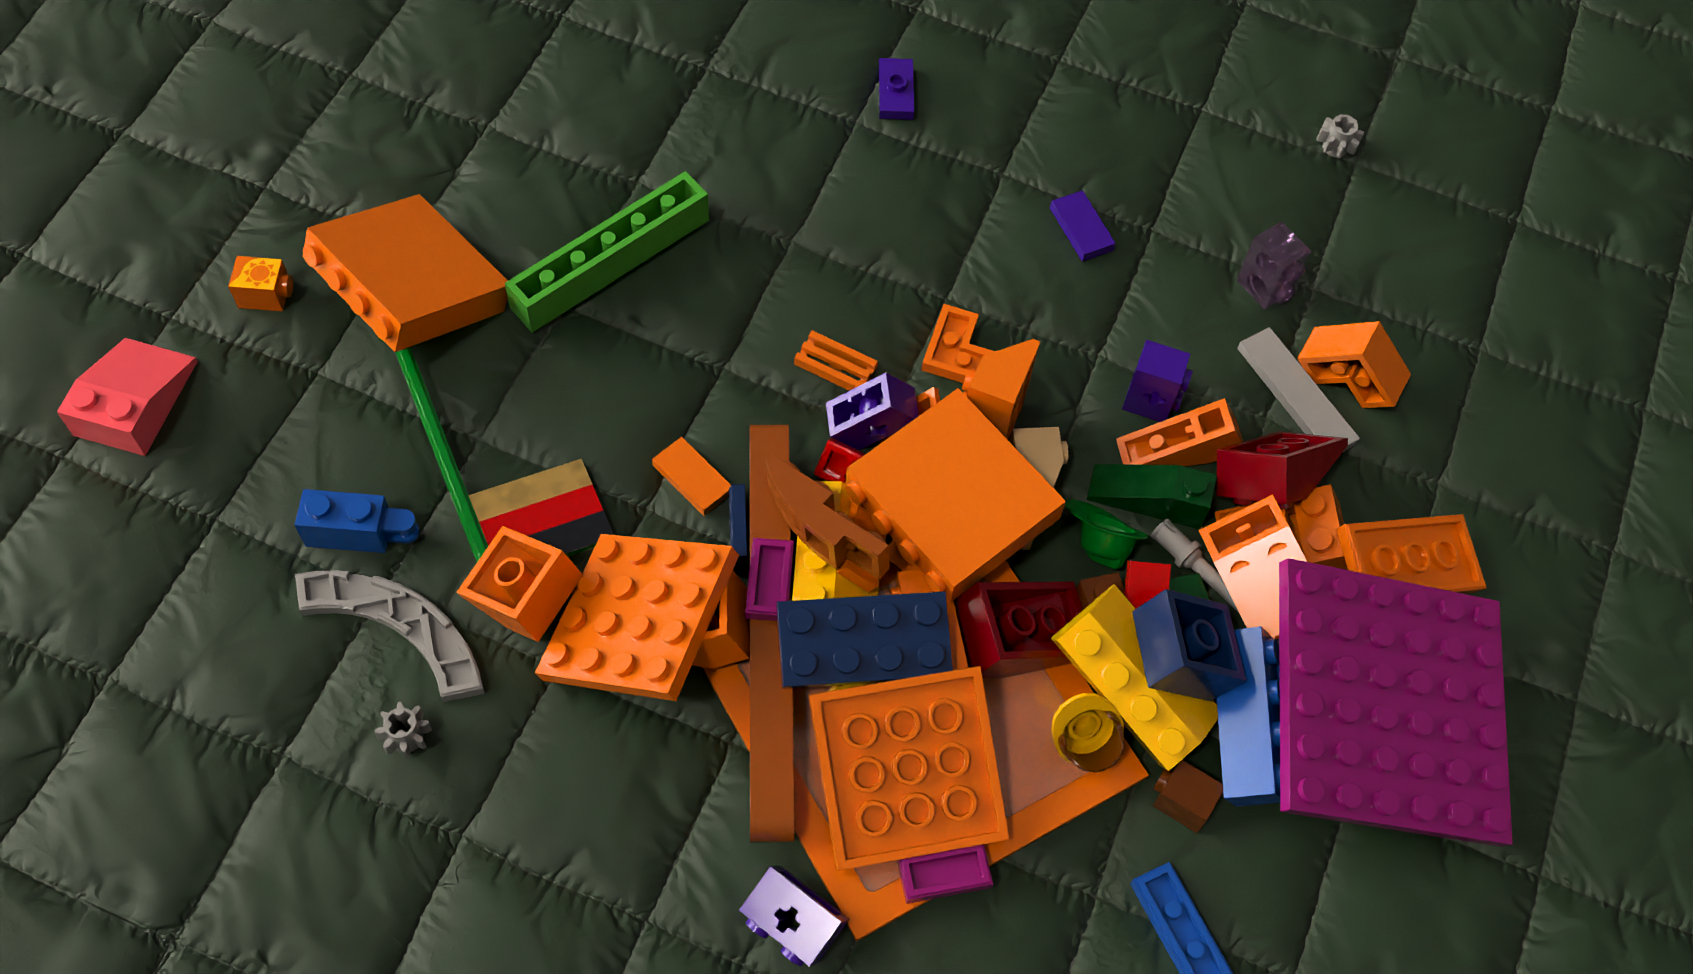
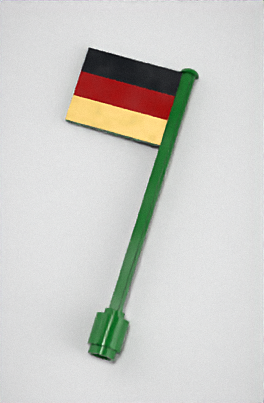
[376,335,614,563]

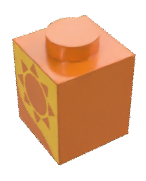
[228,256,293,311]

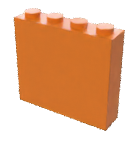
[302,194,508,352]
[845,388,1066,603]

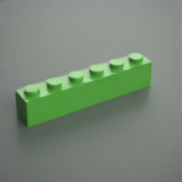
[505,171,709,333]

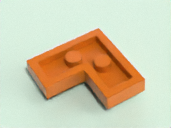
[921,304,995,383]

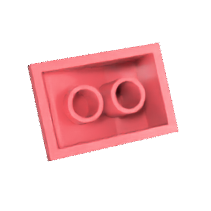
[57,338,198,456]

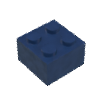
[1132,589,1246,701]

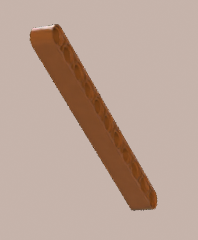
[750,424,794,843]

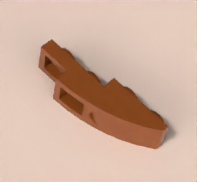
[765,453,890,579]

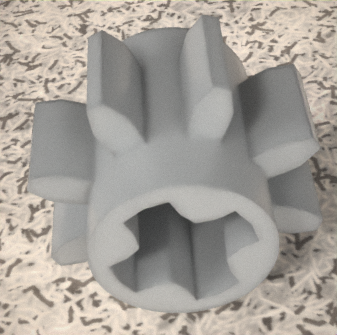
[1317,114,1364,158]
[375,702,432,759]

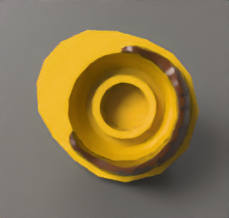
[1051,693,1125,773]

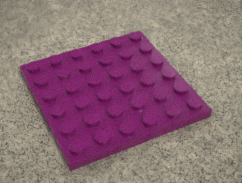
[1279,558,1513,847]

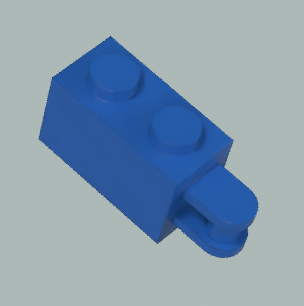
[294,489,420,553]

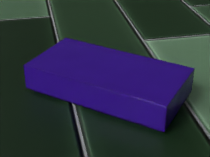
[1050,190,1116,262]

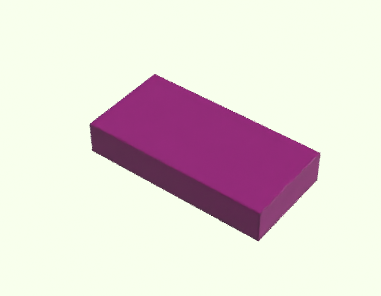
[745,538,794,621]
[897,844,993,904]

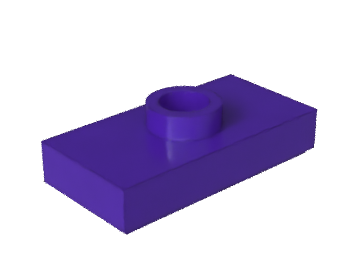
[878,58,914,120]

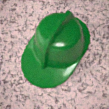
[1065,499,1148,569]

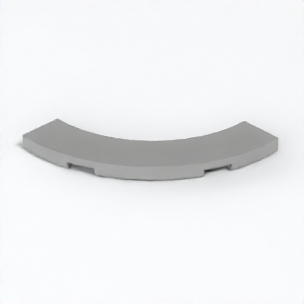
[295,570,485,702]

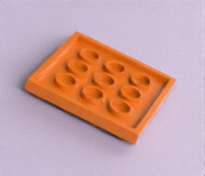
[535,534,739,701]
[808,666,1009,871]

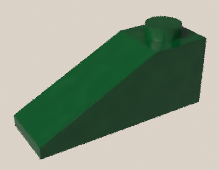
[1086,464,1217,530]

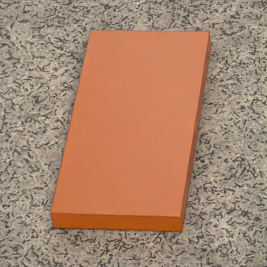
[1336,514,1487,594]

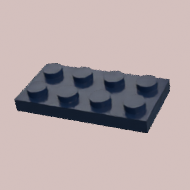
[776,591,953,689]

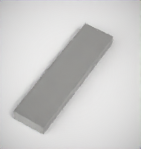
[1237,327,1360,452]

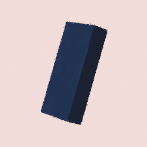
[729,484,747,574]

